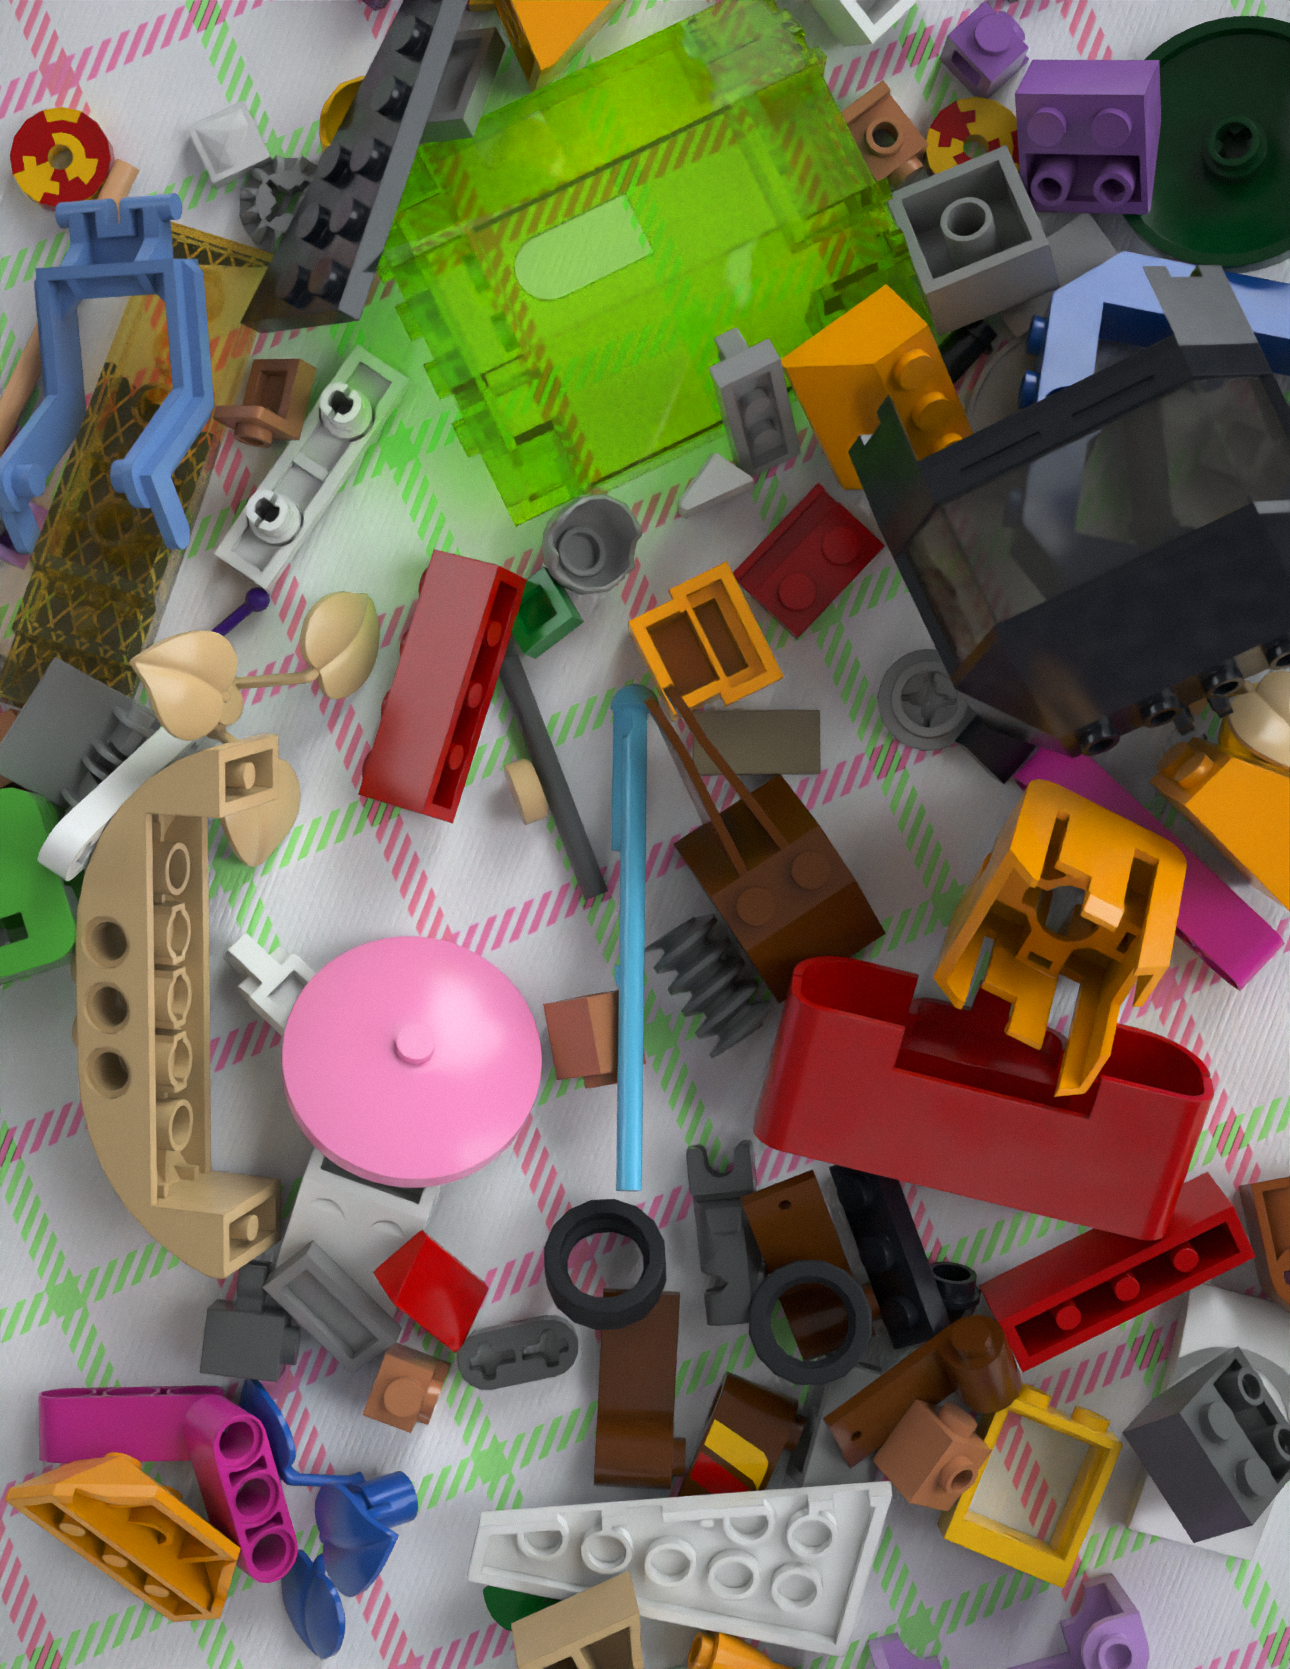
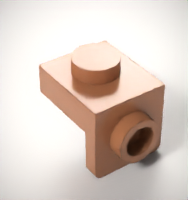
[213,359,317,448]

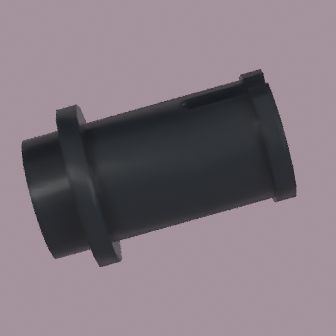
[938,319,997,385]

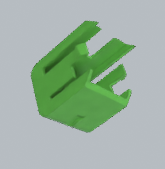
[0,787,85,985]

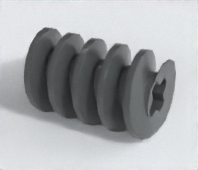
[645,914,773,1058]

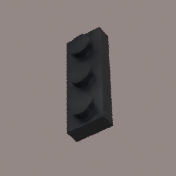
[829,1165,951,1350]

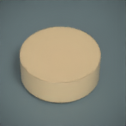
[503,758,549,825]

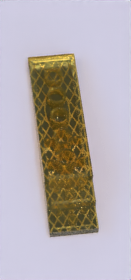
[0,221,274,709]

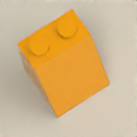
[493,0,626,96]
[1149,736,1290,912]

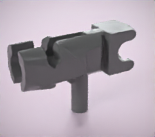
[686,1140,769,1326]

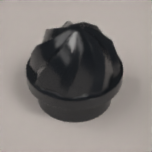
[929,1262,981,1324]

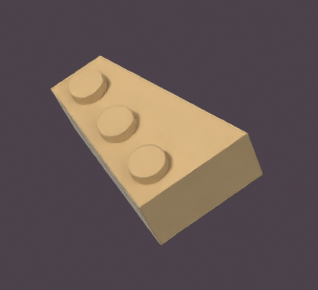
[511,1570,645,1669]

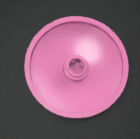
[281,936,542,1188]

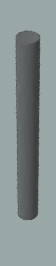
[499,655,608,900]

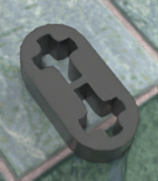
[458,1315,578,1390]

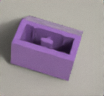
[1015,60,1161,214]

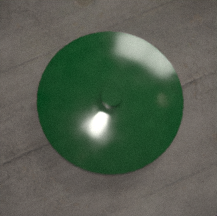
[1122,16,1290,273]

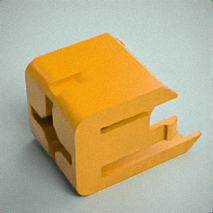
[933,779,1187,1097]

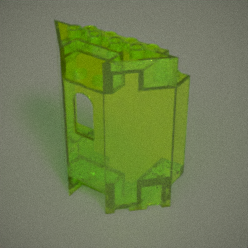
[376,0,932,527]

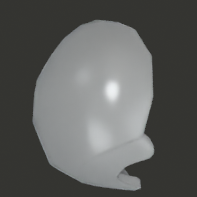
[542,494,642,595]

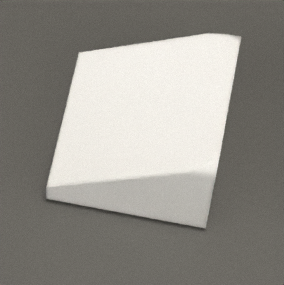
[677,452,754,519]

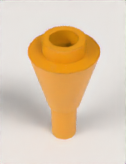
[687,1630,795,1669]

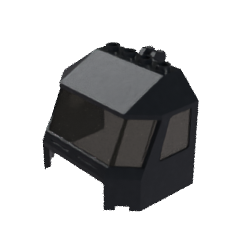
[848,265,1290,758]

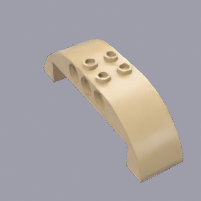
[71,733,281,1279]

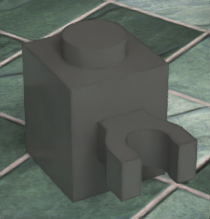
[200,1260,301,1382]

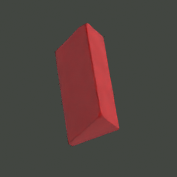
[373,1229,489,1353]

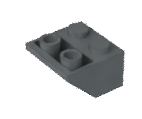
[1122,1346,1290,1543]

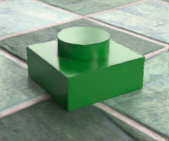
[511,566,584,659]

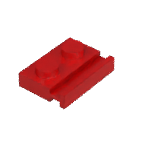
[733,483,885,640]

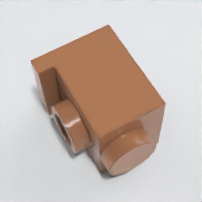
[828,80,929,195]
[362,1343,451,1433]

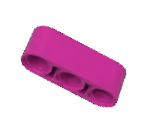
[38,1385,225,1463]
[183,1394,298,1583]

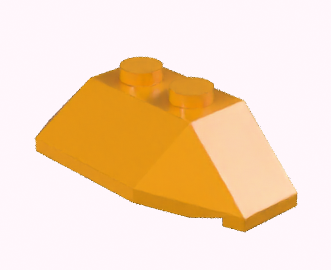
[5,1452,241,1622]

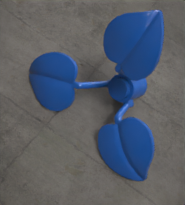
[238,1379,418,1661]

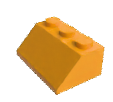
[781,284,974,490]

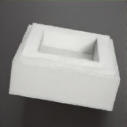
[187,100,272,189]

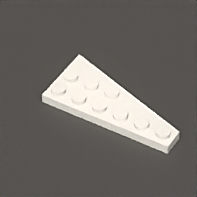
[466,1481,892,1658]

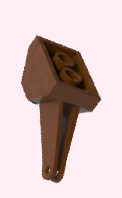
[643,683,886,1004]

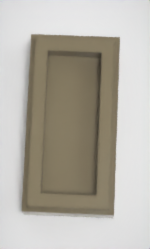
[692,710,821,776]

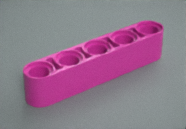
[1013,747,1285,991]

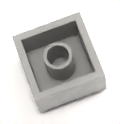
[885,145,1060,336]

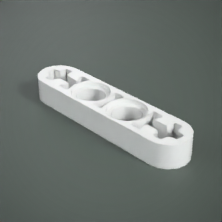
[37,727,205,881]

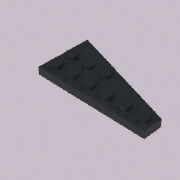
[240,0,468,334]

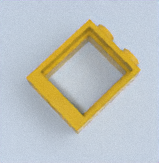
[937,1382,1123,1589]

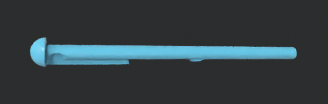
[610,684,659,1192]

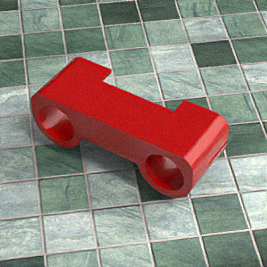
[753,956,1214,1241]

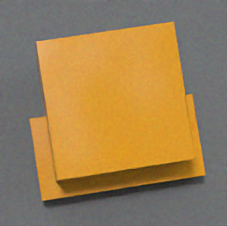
[628,561,784,722]

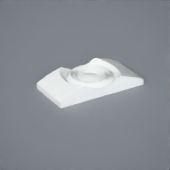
[1125,1283,1290,1561]

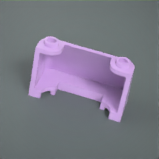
[867,1573,1149,1669]

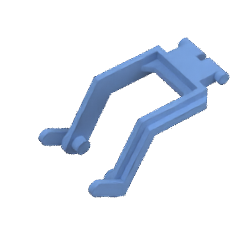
[0,193,215,555]

